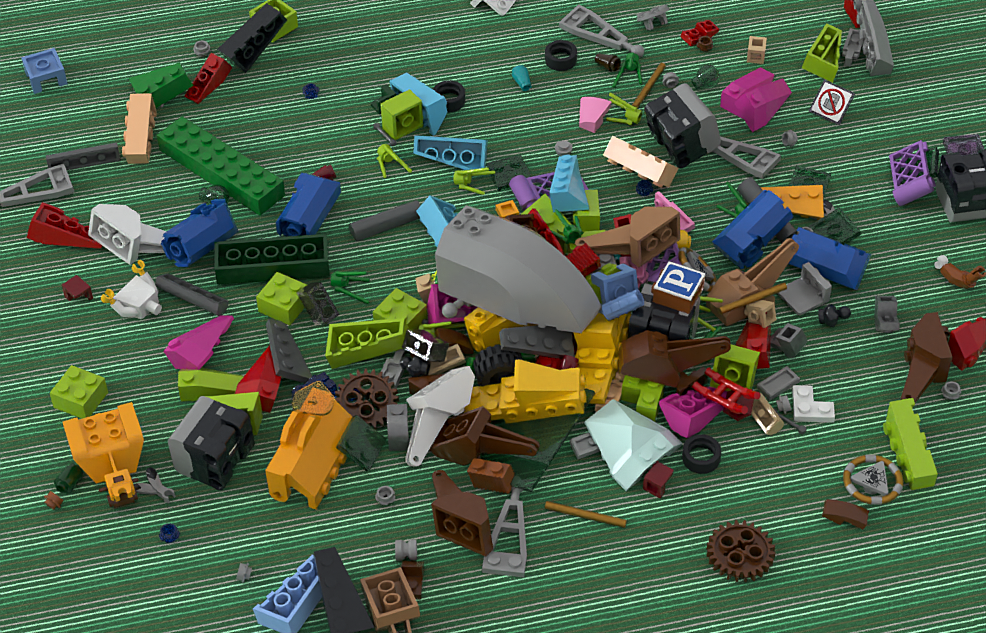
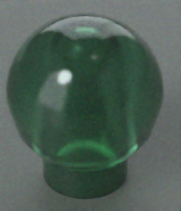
[691,65,720,91]
[199,185,229,205]

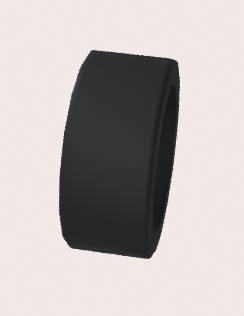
[545,40,577,71]
[433,80,465,112]
[682,434,721,474]

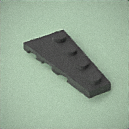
[266,319,314,385]
[499,325,575,359]

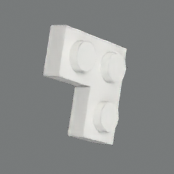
[792,385,835,423]

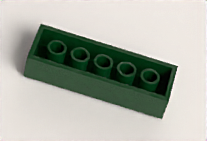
[214,234,330,285]

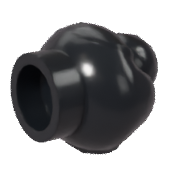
[818,304,851,328]
[400,355,431,377]

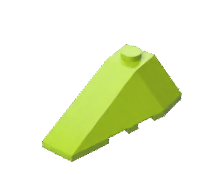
[178,367,244,402]

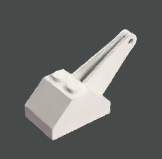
[88,204,167,265]
[406,366,475,467]

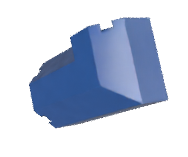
[276,173,341,237]
[712,190,793,269]
[161,199,239,267]
[788,227,871,290]

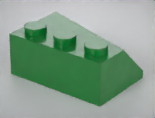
[128,62,193,108]

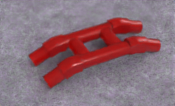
[692,367,761,414]

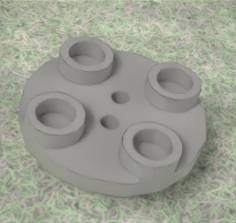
[636,4,670,31]

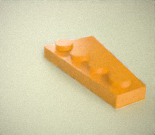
[761,185,824,221]

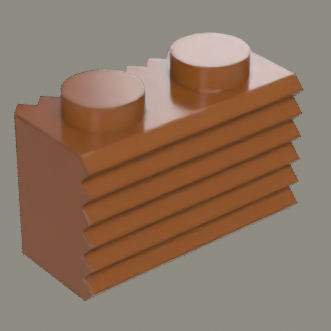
[467,458,515,494]

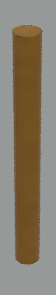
[632,63,666,109]
[717,283,787,315]
[545,501,627,528]

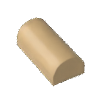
[425,344,466,376]
[751,393,784,435]

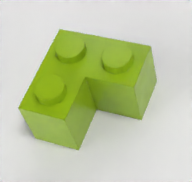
[621,375,665,422]

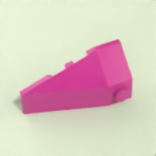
[720,67,775,119]
[734,78,792,132]
[427,284,478,324]
[163,315,234,370]
[659,386,728,438]

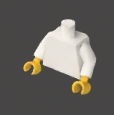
[101,260,162,319]

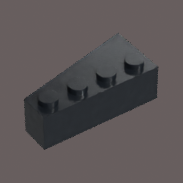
[217,3,287,73]
[313,547,375,633]

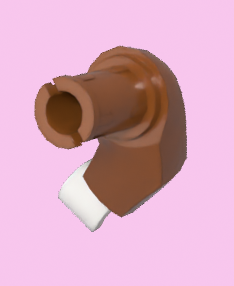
[934,255,986,289]

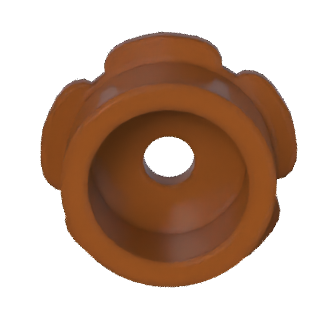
[44,491,63,510]

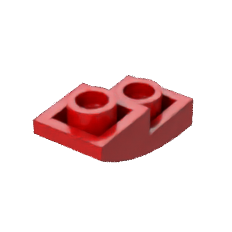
[680,20,720,46]

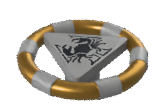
[678,247,717,292]
[843,455,904,505]

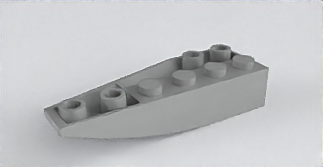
[854,0,894,76]

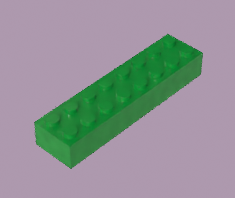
[156,116,286,216]

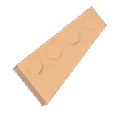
[122,94,157,164]
[603,136,679,188]

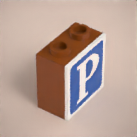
[651,261,705,314]

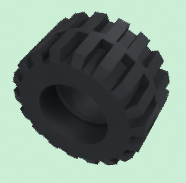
[473,344,523,387]

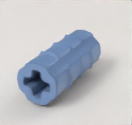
[602,289,644,321]

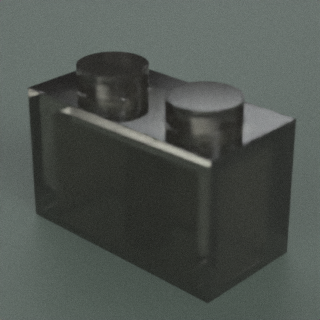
[296,282,340,325]
[402,329,449,362]

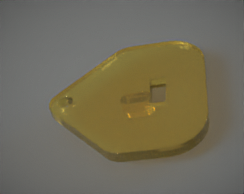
[292,381,335,416]

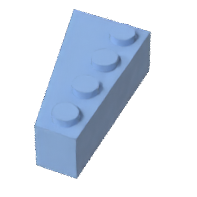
[253,555,322,633]

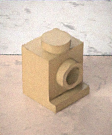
[747,36,767,64]
[415,274,435,304]
[744,300,777,328]

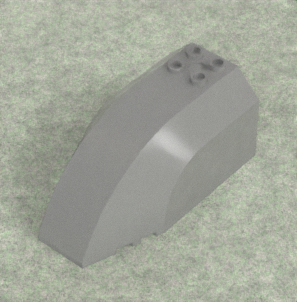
[435,205,602,333]

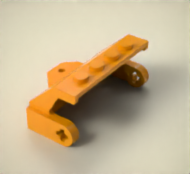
[265,388,358,509]

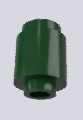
[54,463,83,493]

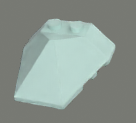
[584,399,683,491]

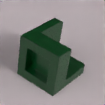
[371,84,396,115]

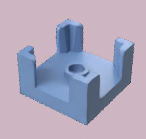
[21,48,67,94]
[591,263,638,315]

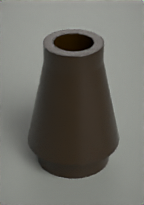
[595,53,621,72]

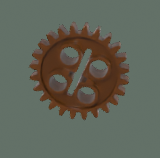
[335,368,399,432]
[706,520,776,582]

